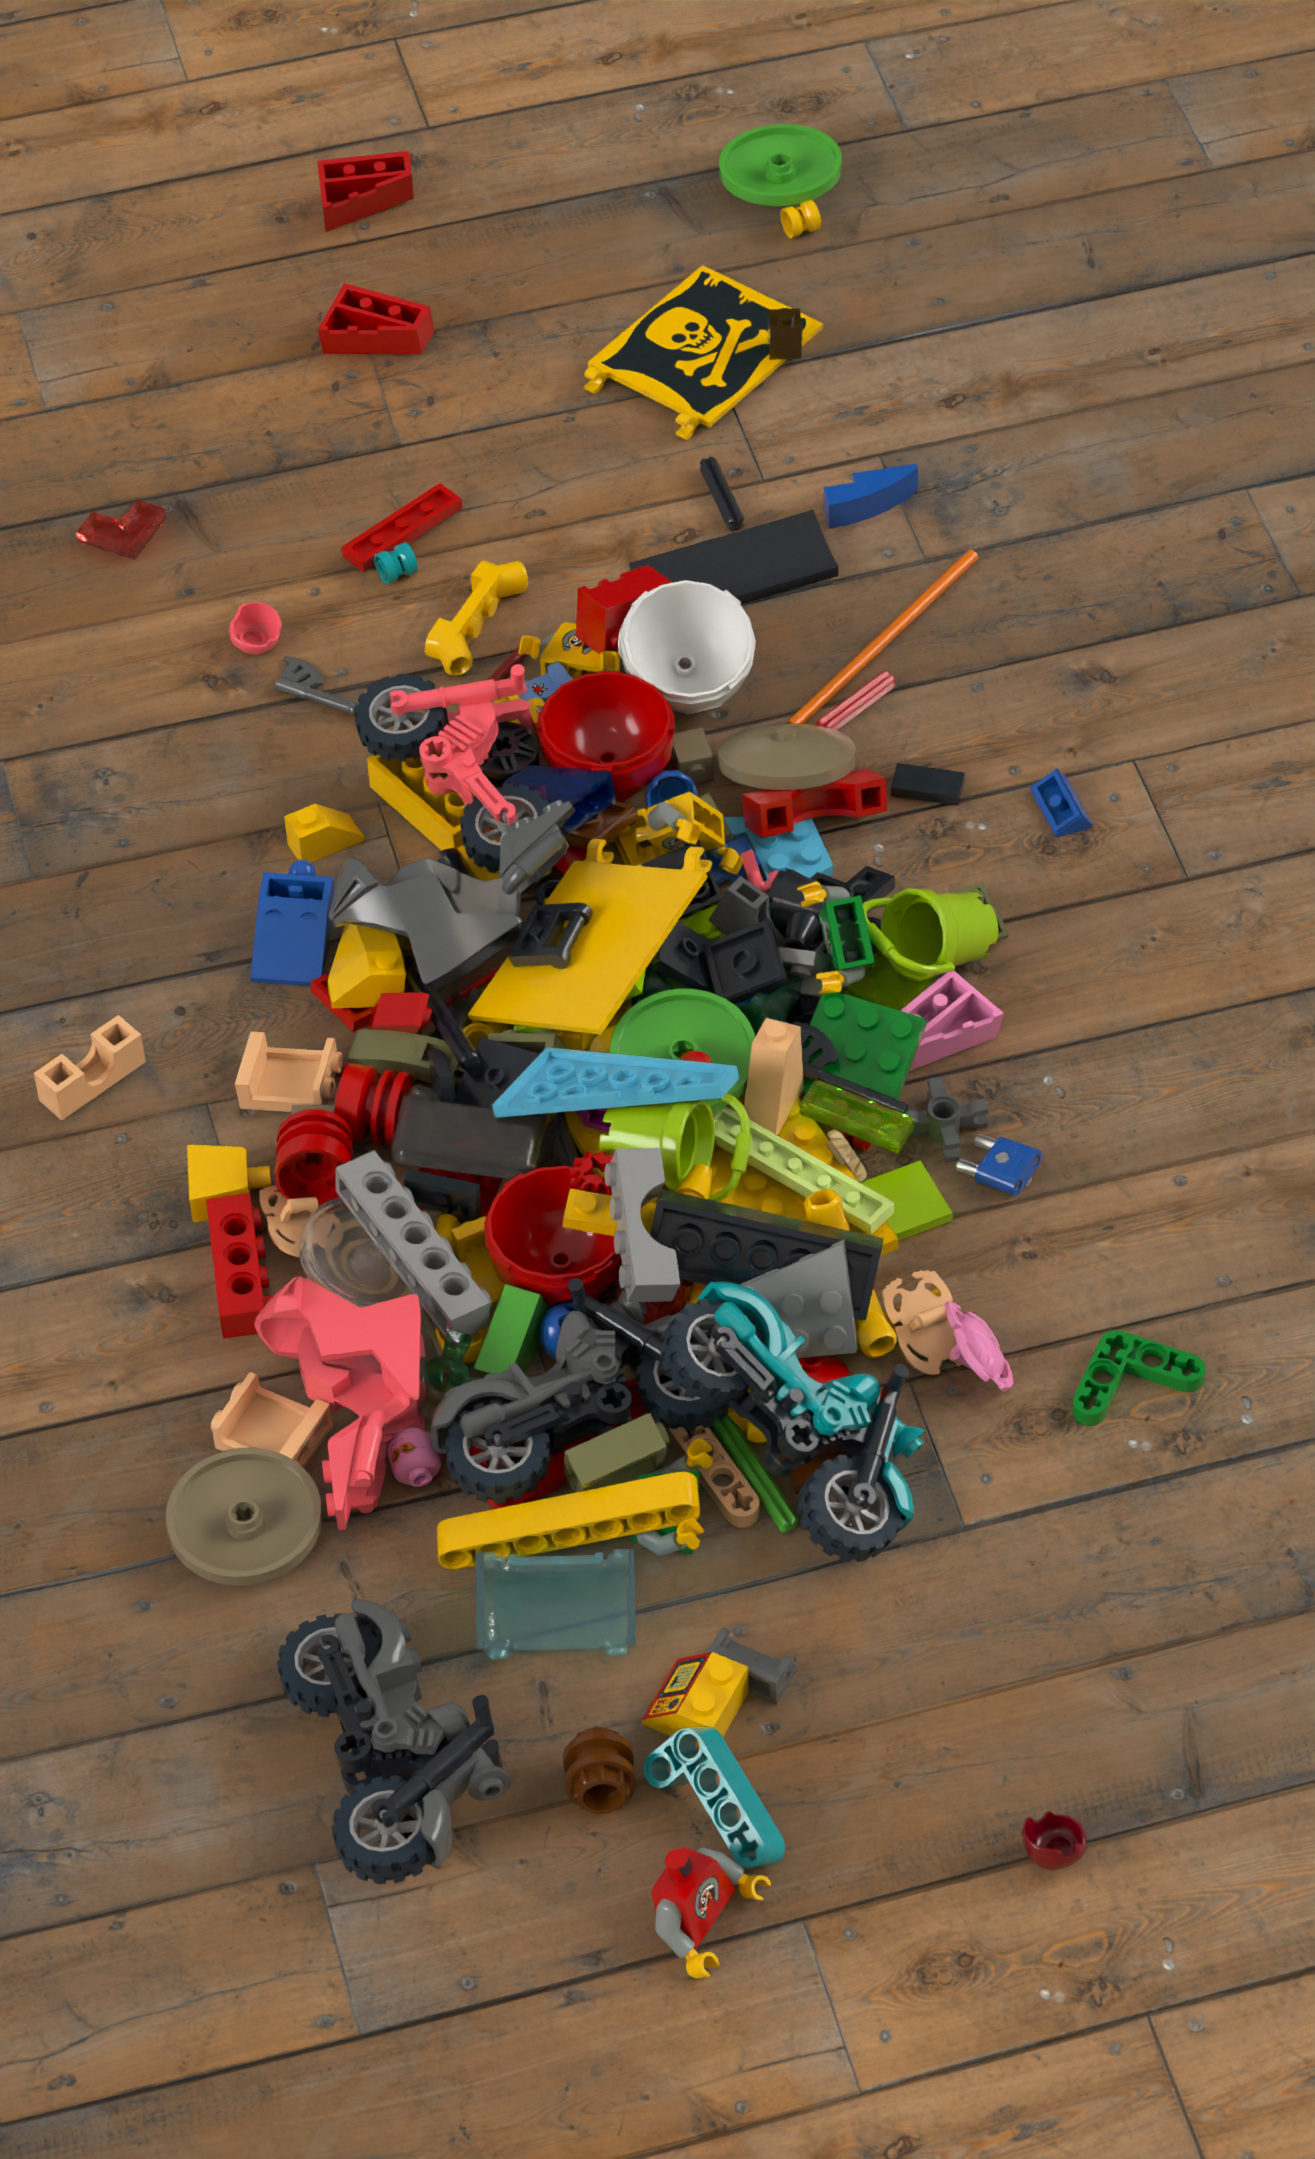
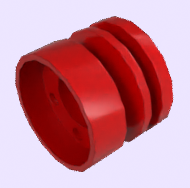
[334,1063,414,1148]
[275,1109,353,1207]

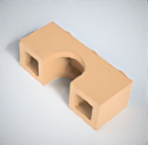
[34,1015,146,1121]

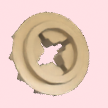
[826,1129,866,1183]

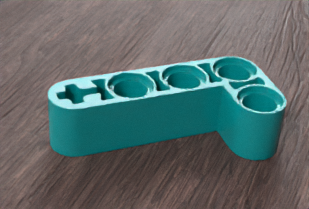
[644,1727,785,1868]

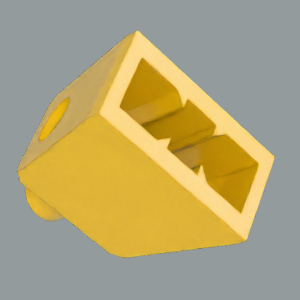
[187,1145,272,1222]

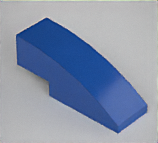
[824,463,918,529]

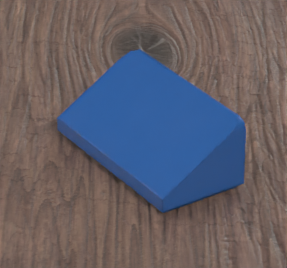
[1029,768,1094,837]

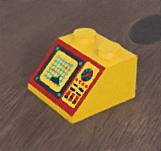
[642,1652,749,1748]

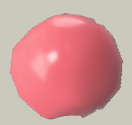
[229,601,282,656]

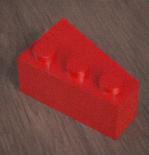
[317,151,414,232]
[318,283,435,354]
[576,565,673,654]

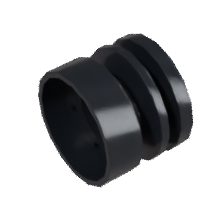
[479,721,541,792]

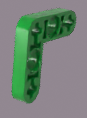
[1072,1330,1206,1426]

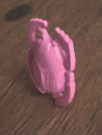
[944,1301,1013,1391]

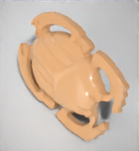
[259,1185,341,1257]
[882,1270,962,1375]

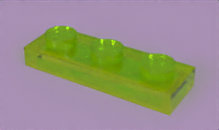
[799,1079,915,1153]

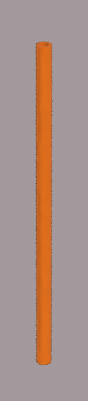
[786,550,978,724]

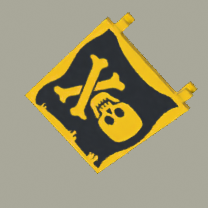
[584,265,823,440]

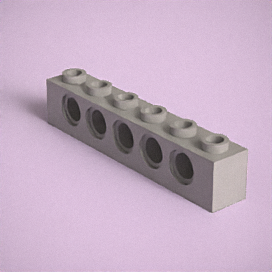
[336,1150,492,1344]

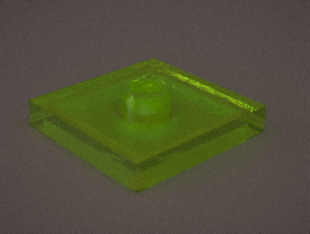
[839,951,936,1011]

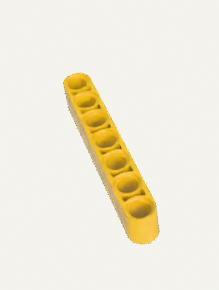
[437,1472,700,1570]

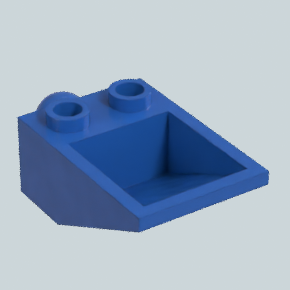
[251,859,334,986]

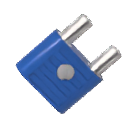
[956,1134,1042,1196]

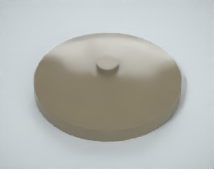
[718,723,856,790]
[166,1448,322,1586]

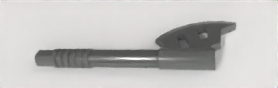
[275,656,388,722]

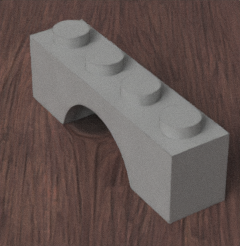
[604,1148,680,1302]

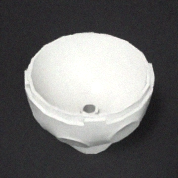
[618,580,756,715]

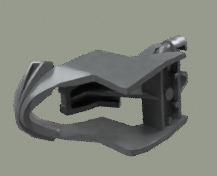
[329,800,575,991]

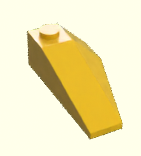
[327,924,406,1008]

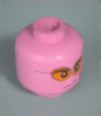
[387,1427,441,1487]

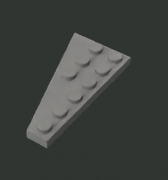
[631,1240,858,1373]

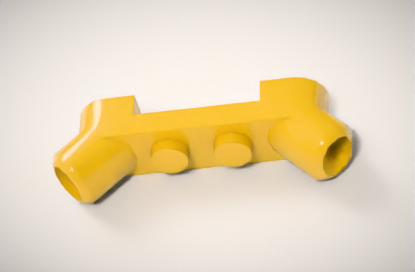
[425,560,528,676]
[804,1189,897,1359]

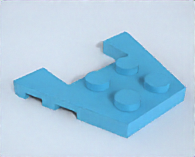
[723,817,833,910]

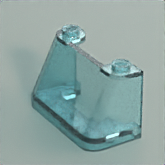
[476,1549,636,1659]

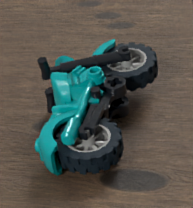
[660,1281,926,1562]

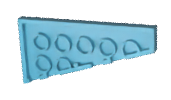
[492,1047,739,1118]

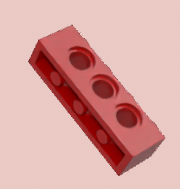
[206,1193,271,1339]

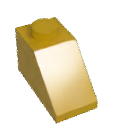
[284,803,365,863]

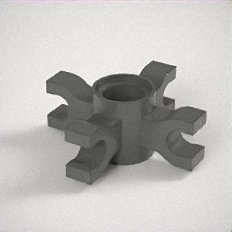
[899,1076,988,1163]

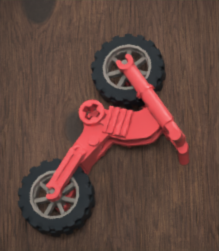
[354,664,549,873]

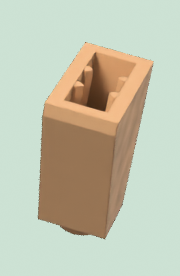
[744,1018,804,1136]

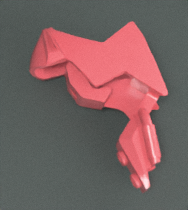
[254,1277,427,1531]

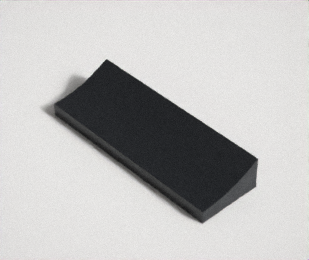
[629,510,839,605]
[650,1189,884,1320]

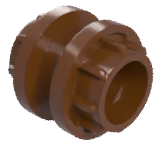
[563,1727,637,1814]

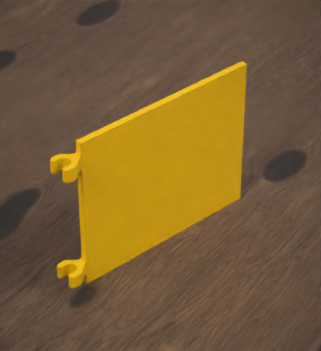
[468,839,712,1034]

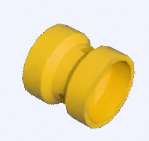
[780,200,821,239]

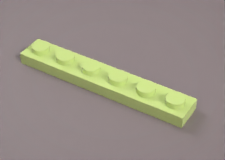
[713,1106,894,1235]

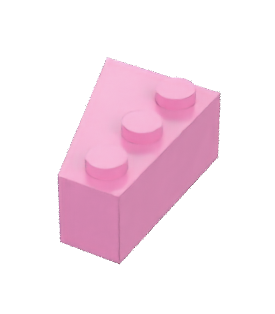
[901,971,1004,1071]

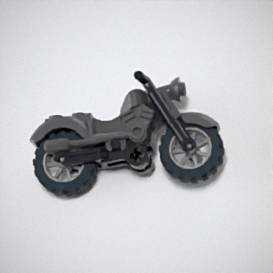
[430,1278,735,1503]
[277,1599,512,1884]

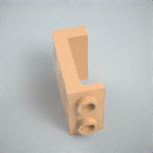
[235,1032,343,1112]
[211,1372,333,1468]

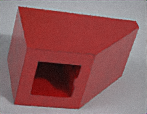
[368,992,432,1035]

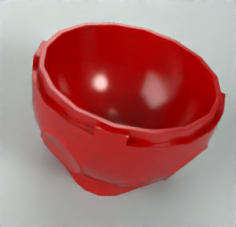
[537,671,675,803]
[484,1165,622,1308]

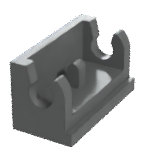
[705,1628,796,1704]

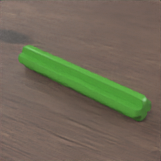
[712,1415,799,1533]

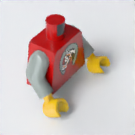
[651,1847,771,1979]

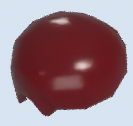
[1022,1811,1087,1871]

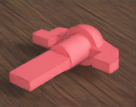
[740,849,778,894]

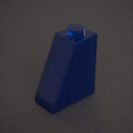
[504,765,616,835]

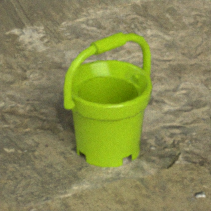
[862,888,998,982]
[599,1093,752,1201]

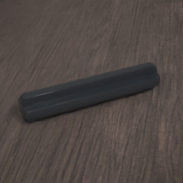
[700,457,744,531]

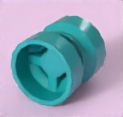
[374,542,418,585]

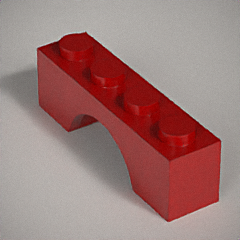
[742,768,888,838]

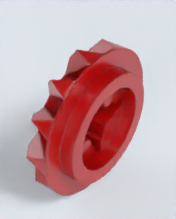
[569,1148,614,1196]

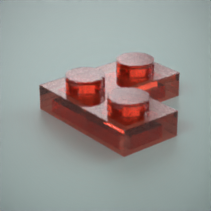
[76,500,166,560]

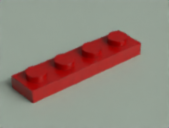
[342,483,462,572]

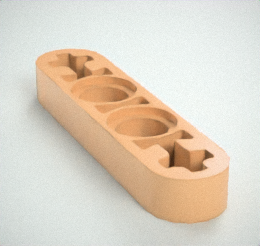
[666,1423,760,1528]

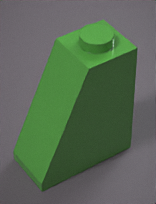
[474,1284,549,1378]

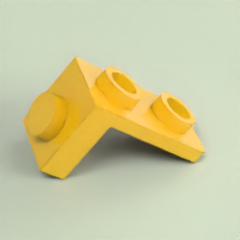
[451,1216,505,1307]

